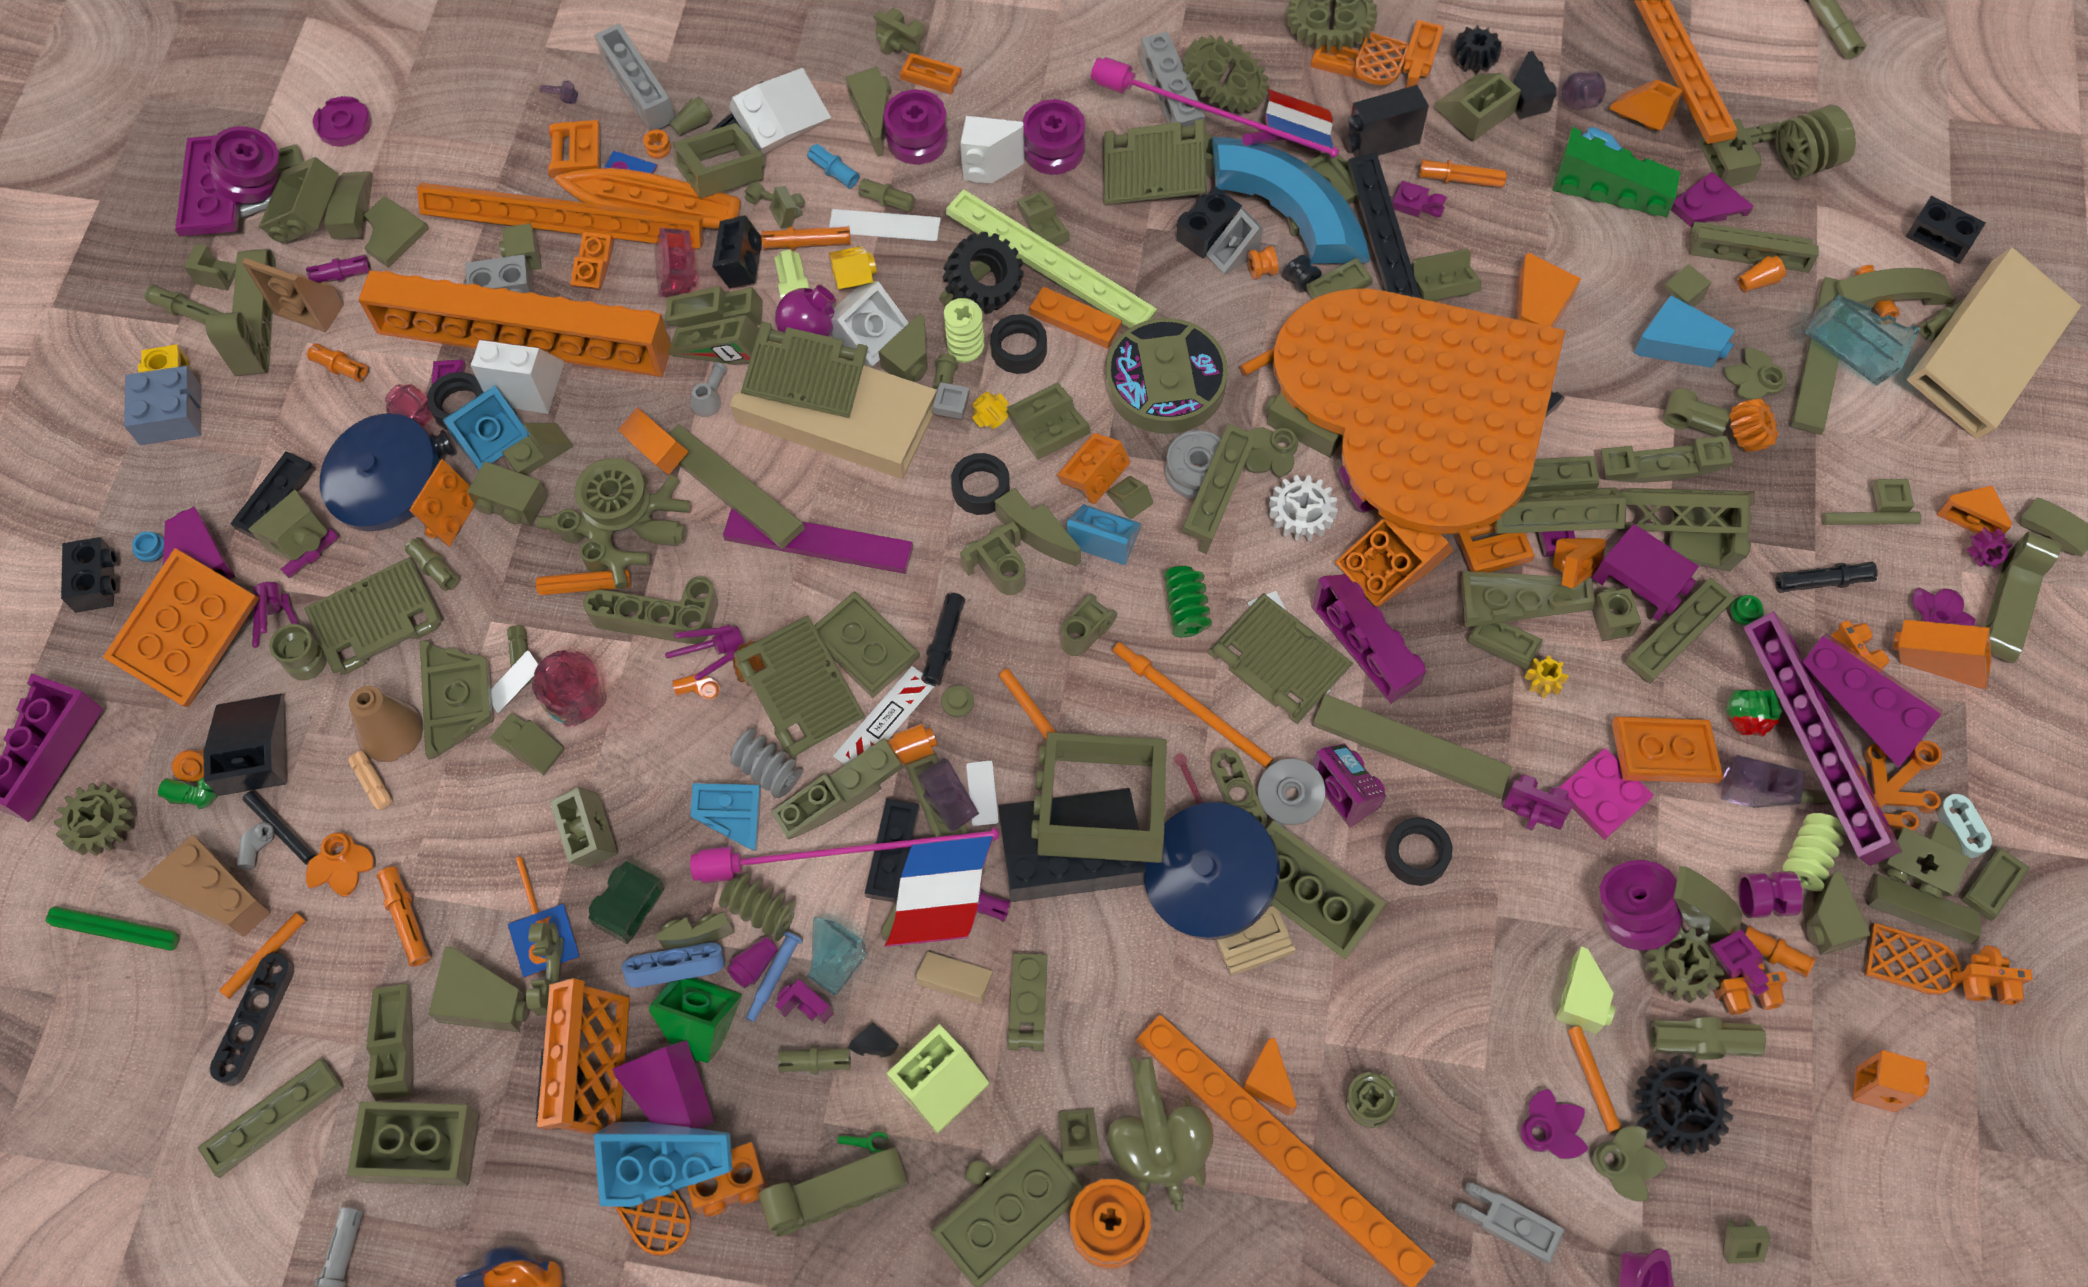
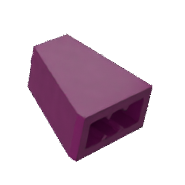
[163,506,236,580]
[612,1040,715,1129]

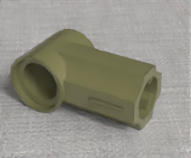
[1663,388,1730,437]

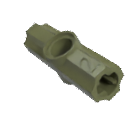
[1650,1017,1766,1060]

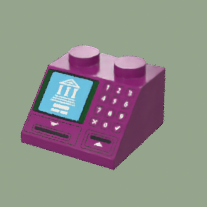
[1313,743,1386,828]

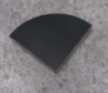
[848,1023,899,1058]

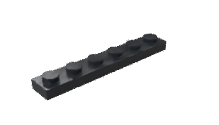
[1348,152,1421,299]

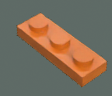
[1029,286,1122,349]

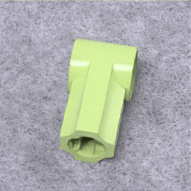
[774,250,809,299]

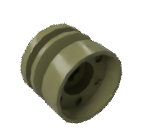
[1776,104,1856,179]

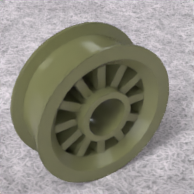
[574,458,650,531]

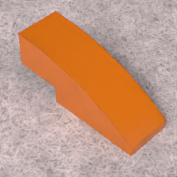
[618,407,689,475]

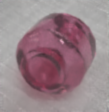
[385,384,432,427]

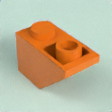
[1610,79,1683,131]

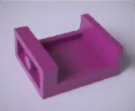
[1592,523,1699,621]

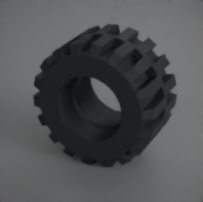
[943,232,1024,314]

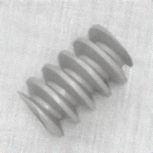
[730,728,803,798]

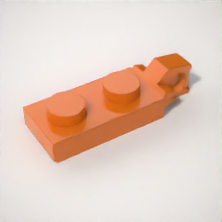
[1403,20,1444,88]

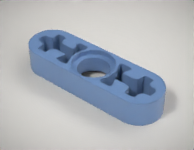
[622,943,725,988]

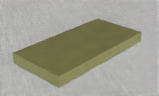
[930,1134,1085,1287]

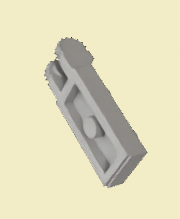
[1455,1182,1565,1265]

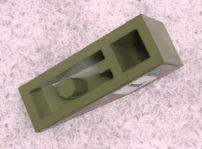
[668,315,759,365]

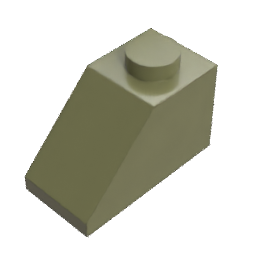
[878,314,928,382]
[1806,871,1871,956]

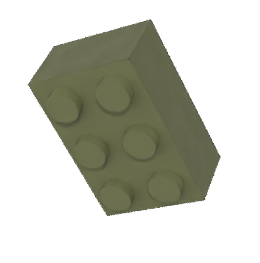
[347,1101,479,1186]

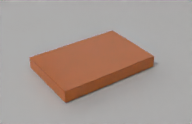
[1611,716,1724,783]

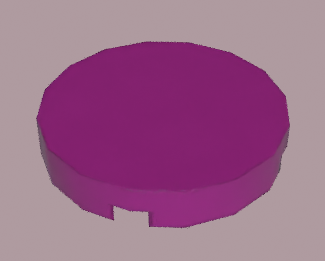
[312,96,372,147]

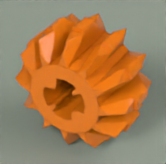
[1729,398,1778,452]

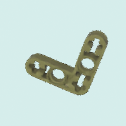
[1211,749,1267,828]

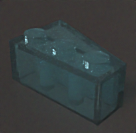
[1804,295,1920,386]

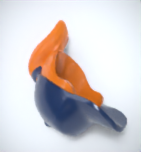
[455,1246,562,1287]

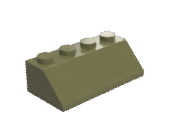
[1267,821,1390,960]

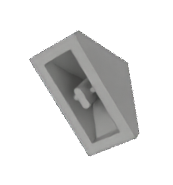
[1206,209,1263,274]

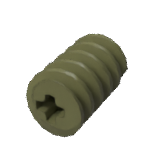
[719,872,796,941]

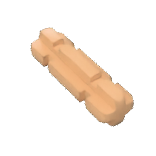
[348,751,392,810]

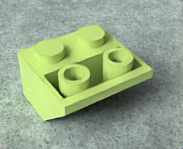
[886,1024,990,1134]

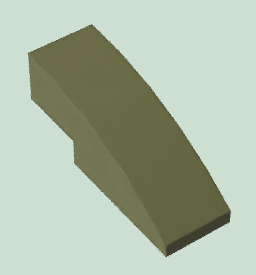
[324,171,373,239]
[665,286,763,327]
[995,488,1081,566]
[1674,866,1742,943]
[366,984,413,1101]

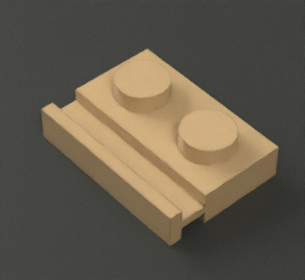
[1215,906,1295,977]

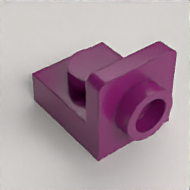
[775,979,833,1024]

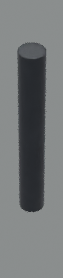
[242,791,316,865]

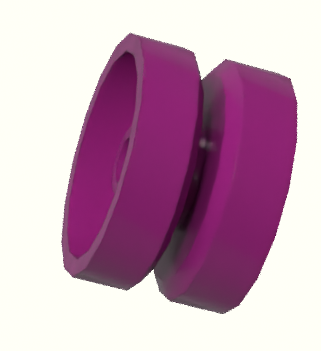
[883,89,949,165]
[1022,99,1085,175]
[210,126,279,204]
[1599,860,1682,951]

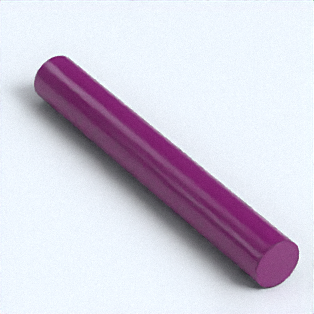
[1242,131,1288,145]

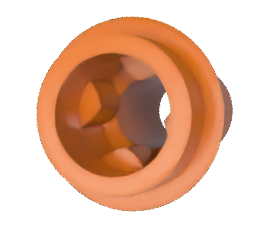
[1737,256,1786,293]

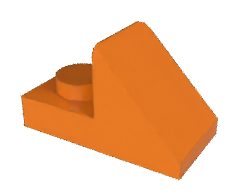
[1553,538,1606,589]

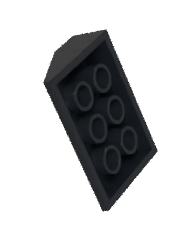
[998,788,1146,902]

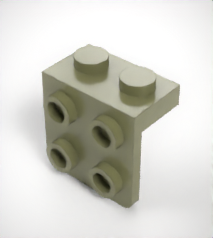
[1670,506,1752,572]

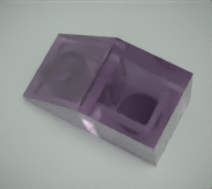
[1721,755,1805,808]

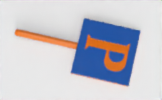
[507,856,580,978]

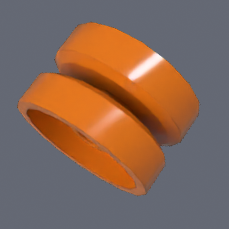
[1070,1179,1151,1269]

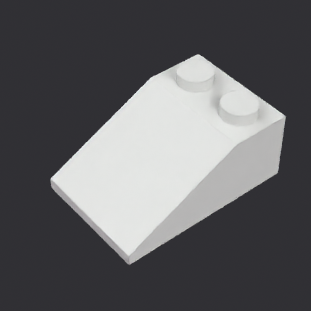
[729,68,831,154]

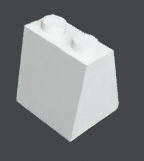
[471,340,564,414]

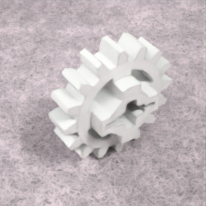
[1269,475,1338,541]

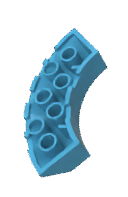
[1211,137,1370,264]

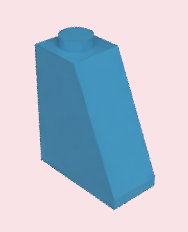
[1634,295,1735,368]

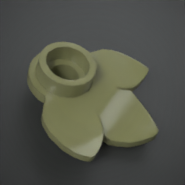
[1724,347,1787,400]
[1246,427,1299,478]
[1593,1126,1667,1201]

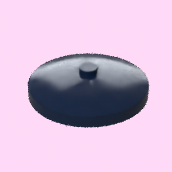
[319,413,439,531]
[1145,802,1280,940]

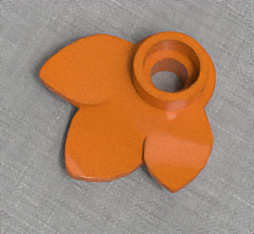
[306,832,374,897]

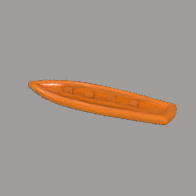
[554,168,740,229]

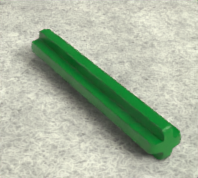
[45,906,180,951]

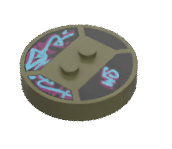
[1106,318,1228,434]

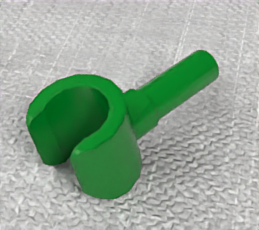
[838,1132,888,1155]

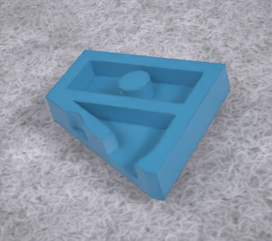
[690,783,761,851]

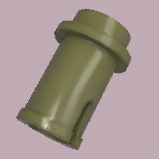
[933,354,959,390]

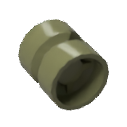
[269,624,327,680]

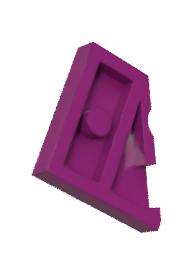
[1671,172,1754,227]

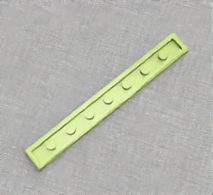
[946,189,1157,328]

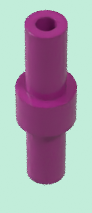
[280,529,339,578]

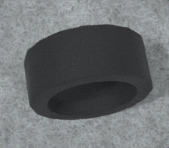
[990,314,1047,374]
[427,372,483,431]
[951,453,1010,515]
[1385,817,1453,886]

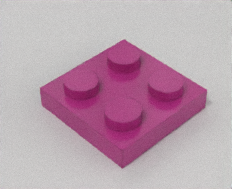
[1559,748,1654,840]

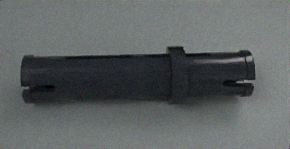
[1775,561,1878,593]
[921,593,966,686]

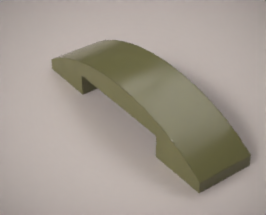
[1836,268,1955,309]
[1600,436,1733,483]

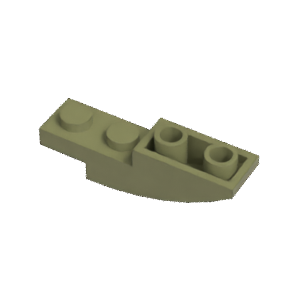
[771,738,905,840]

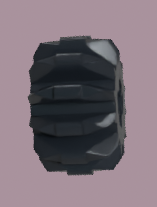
[1453,24,1502,74]

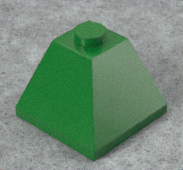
[649,978,742,1063]

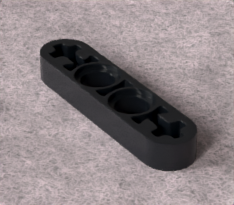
[210,953,294,1086]

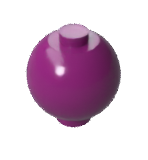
[775,285,836,337]

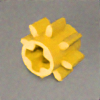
[971,391,1009,429]
[1524,655,1569,698]

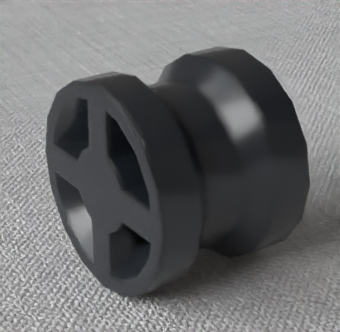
[1284,255,1322,293]

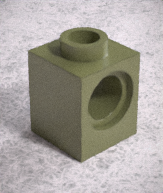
[1592,587,1641,641]

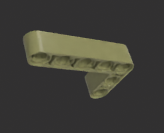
[205,248,276,376]

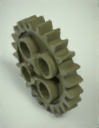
[1287,0,1378,51]
[1182,35,1270,114]

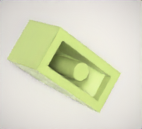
[1556,946,1616,1034]

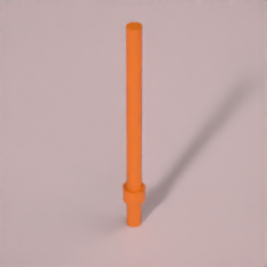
[1112,642,1274,768]

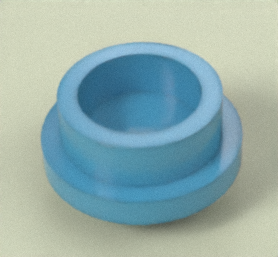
[132,531,164,562]

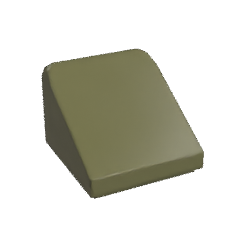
[1106,475,1153,519]

